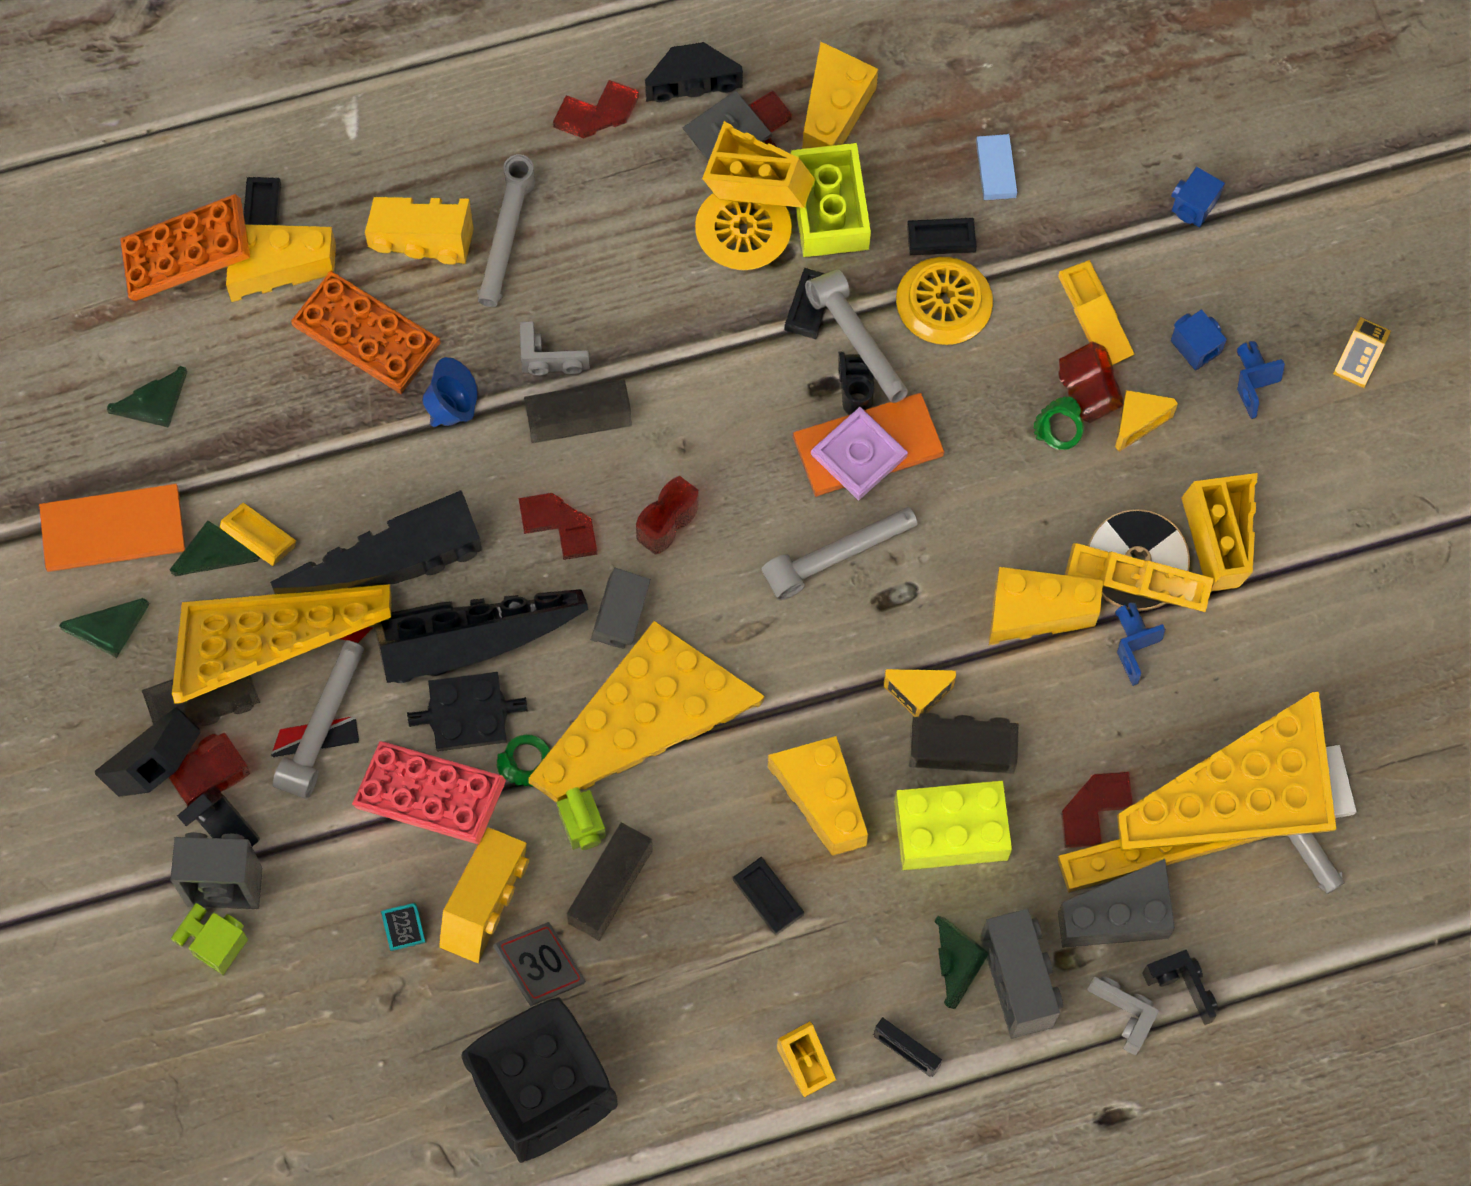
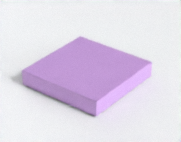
[811,407,908,501]

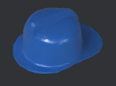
[422,357,477,427]

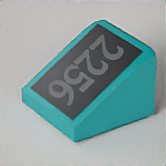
[381,903,426,951]

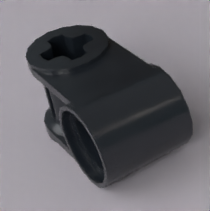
[838,351,874,415]

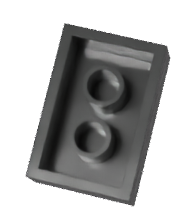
[170,832,263,909]
[980,908,1063,1039]

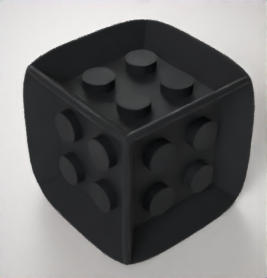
[461,997,618,1163]

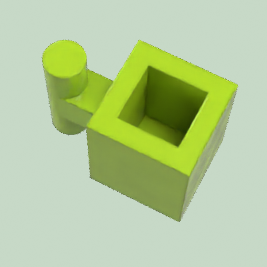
[557,787,606,850]
[170,903,248,975]

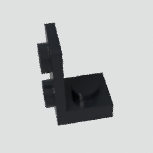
[177,785,260,847]
[1142,949,1218,1025]

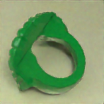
[1034,396,1084,450]
[496,735,550,787]

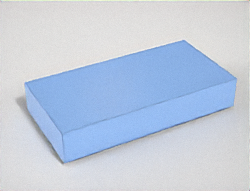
[976,134,1017,200]

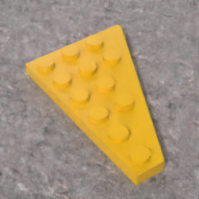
[172,584,392,704]
[529,621,765,802]
[1117,692,1336,851]

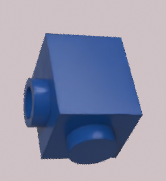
[1171,166,1225,228]
[1171,309,1227,371]

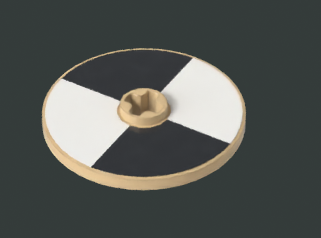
[1088,509,1190,611]

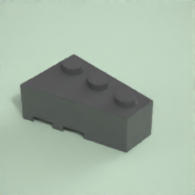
[1058,859,1175,948]

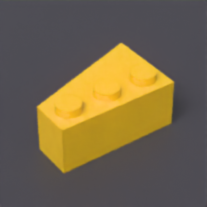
[802,41,879,149]
[702,121,815,208]
[365,197,474,265]
[226,225,336,302]
[1181,473,1258,592]
[988,567,1103,646]
[767,736,868,856]
[439,827,529,964]

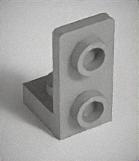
[520,321,590,376]
[1087,977,1160,1056]

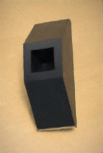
[645,42,743,102]
[95,706,201,797]

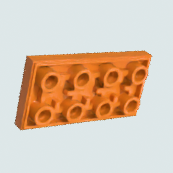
[120,194,250,301]
[291,271,440,394]
[793,393,944,497]
[39,484,186,572]

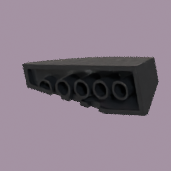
[270,490,482,594]
[374,589,588,683]

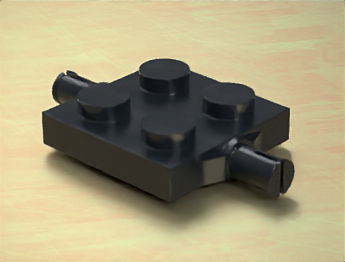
[407,672,528,752]

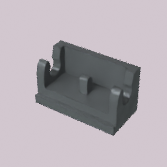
[590,567,651,649]

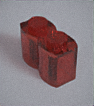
[1058,341,1123,423]
[636,476,699,555]
[168,732,250,807]

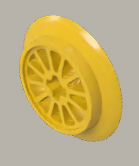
[695,193,792,270]
[896,257,993,345]

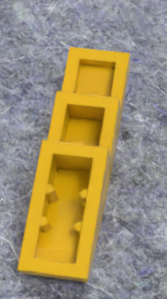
[1065,543,1214,612]

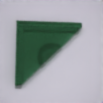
[107,366,187,428]
[170,521,260,577]
[59,598,149,658]
[935,916,989,1009]

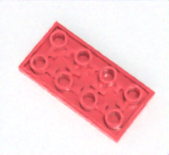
[352,741,506,845]

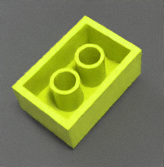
[791,143,871,257]
[894,781,1012,870]

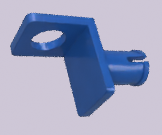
[1237,341,1285,419]
[1115,603,1166,686]

